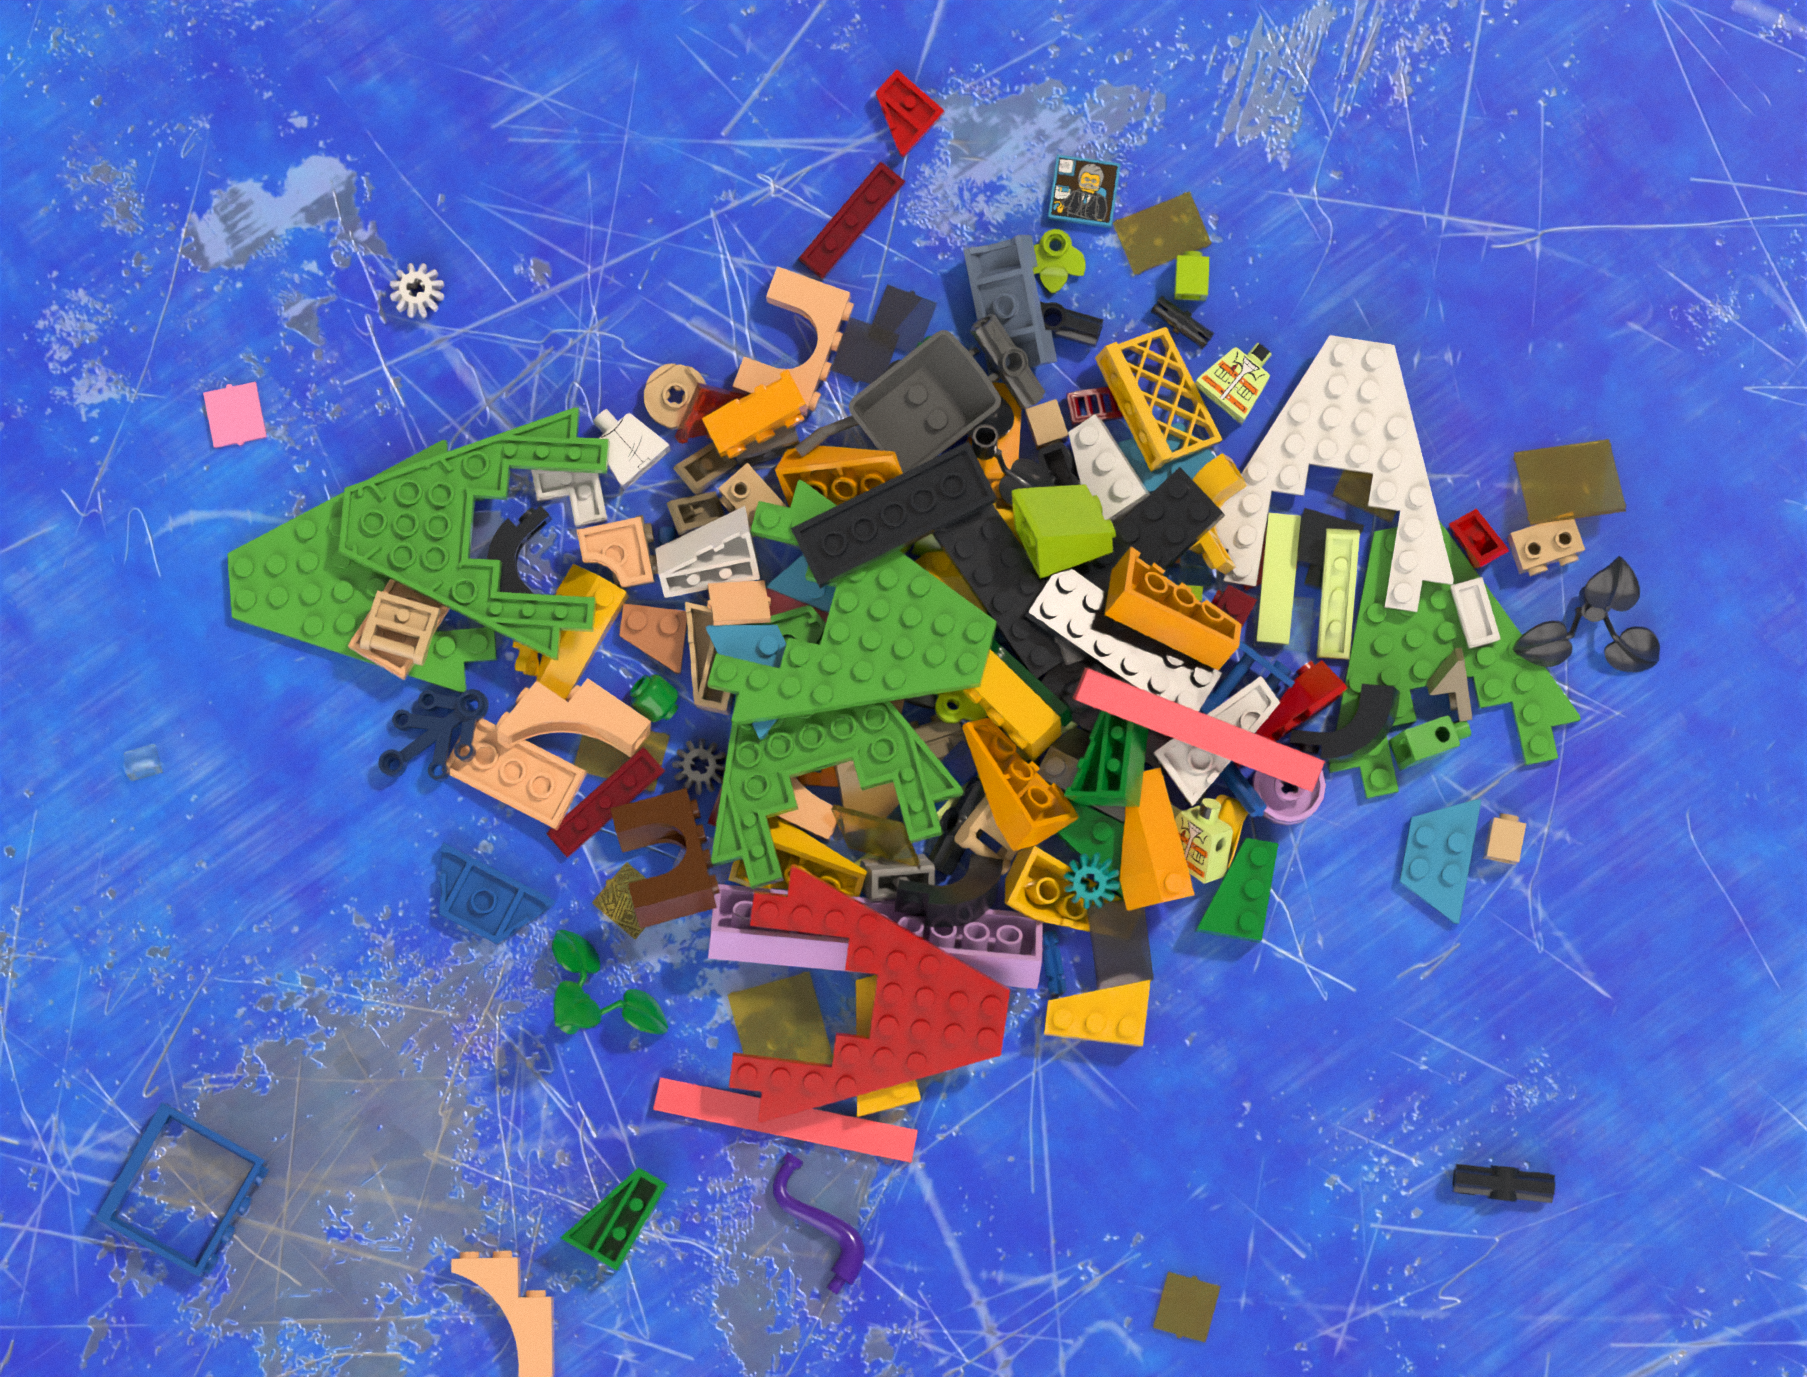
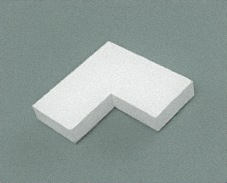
[531,470,608,527]

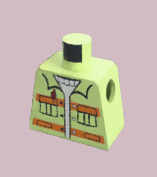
[1195,343,1272,425]
[1175,798,1233,884]

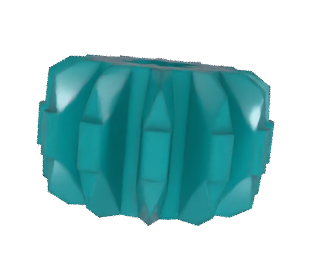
[1064,853,1120,909]

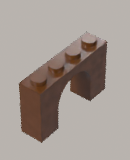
[610,788,720,929]

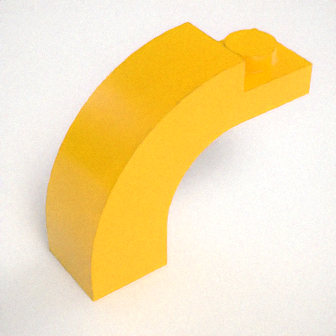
[1190,453,1248,574]

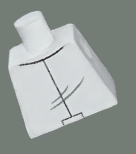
[593,409,671,491]

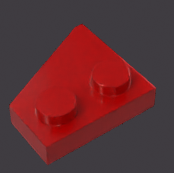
[875,69,945,159]

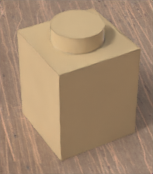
[1025,399,1069,451]
[1483,813,1526,865]

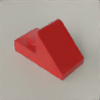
[1449,508,1509,568]

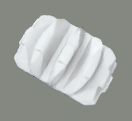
[390,263,444,318]

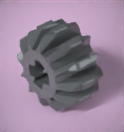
[672,738,726,795]

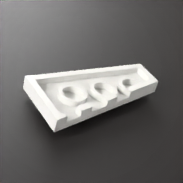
[1154,676,1280,806]

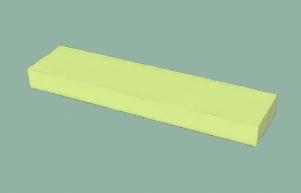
[1256,513,1301,645]
[1316,529,1360,660]

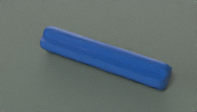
[1219,761,1267,817]

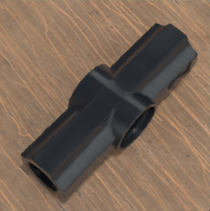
[1040,301,1103,348]
[928,776,986,875]
[1452,1164,1555,1203]

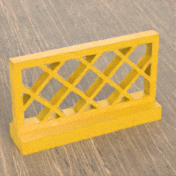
[1095,327,1223,472]

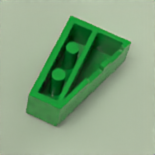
[1064,710,1149,807]
[560,1167,669,1271]

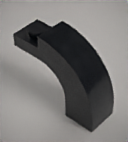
[487,505,552,594]
[1290,684,1400,764]
[894,854,1003,928]

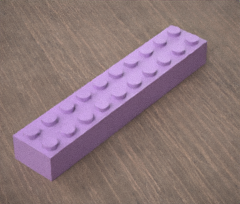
[708,884,1043,989]

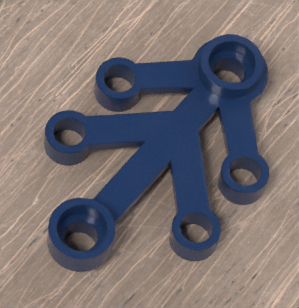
[378,689,489,782]

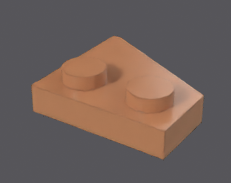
[619,604,687,674]

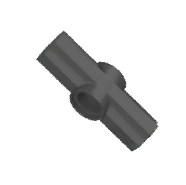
[970,314,1045,409]

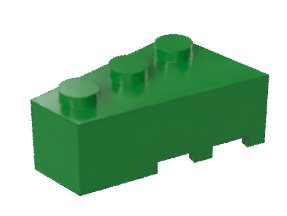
[1055,798,1124,900]
[1195,838,1279,943]

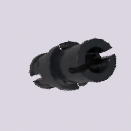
[1150,295,1214,350]

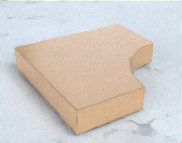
[577,517,654,588]

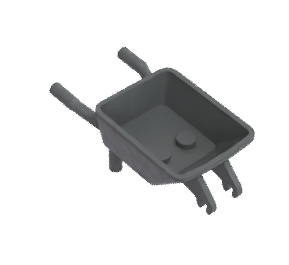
[795,330,1001,473]

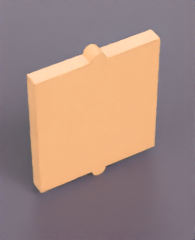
[707,580,771,626]

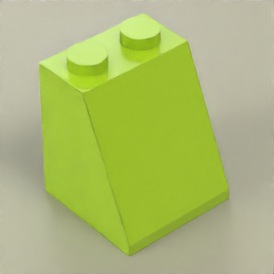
[1012,484,1116,579]

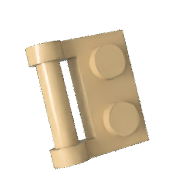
[360,591,441,666]
[955,795,1019,876]

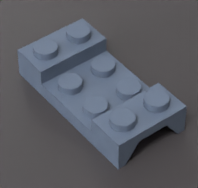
[963,235,1057,376]

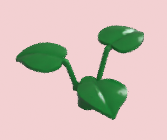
[552,930,668,1035]

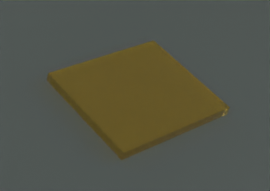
[1513,439,1627,525]
[727,972,833,1065]

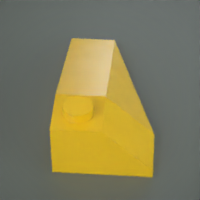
[536,564,629,701]

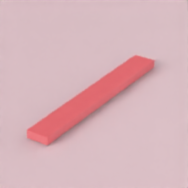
[1073,667,1325,792]
[653,1078,918,1163]

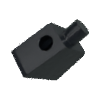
[1297,508,1364,590]

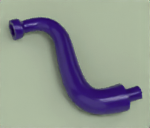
[772,1152,865,1295]

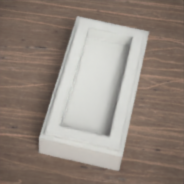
[1450,577,1501,649]

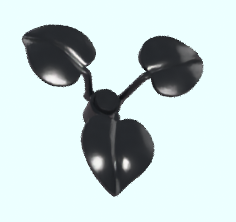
[965,394,1055,507]
[1513,556,1660,672]

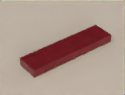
[798,161,905,280]
[546,747,666,858]

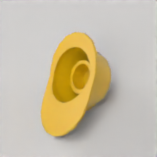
[1215,795,1248,870]

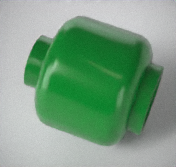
[629,674,679,722]

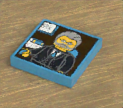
[1048,154,1121,228]

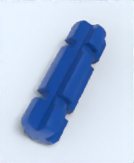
[1042,930,1067,995]

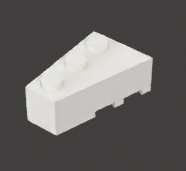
[1068,414,1150,527]
[655,506,760,598]

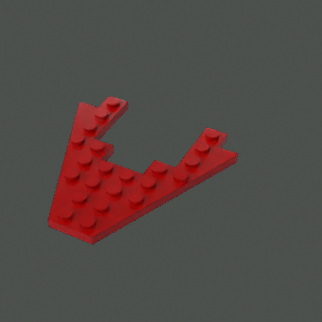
[729,864,1010,1122]

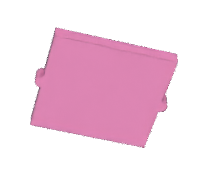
[203,382,267,448]

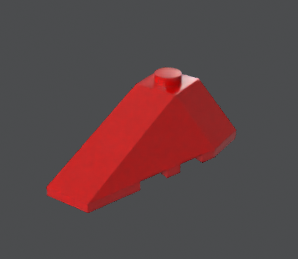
[1234,660,1348,768]

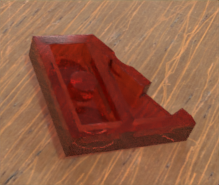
[675,383,747,444]

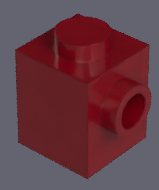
[1211,584,1257,629]

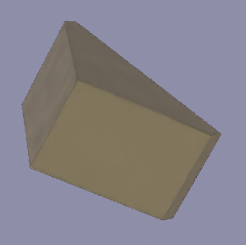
[667,491,725,537]

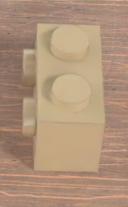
[718,463,787,541]
[1507,513,1585,577]

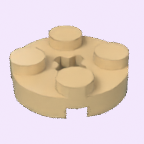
[644,364,708,430]

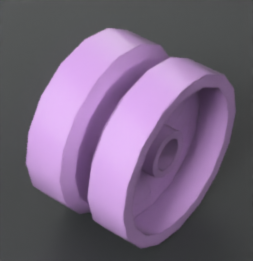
[1251,770,1326,826]

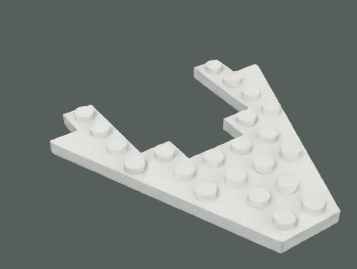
[1216,335,1454,612]

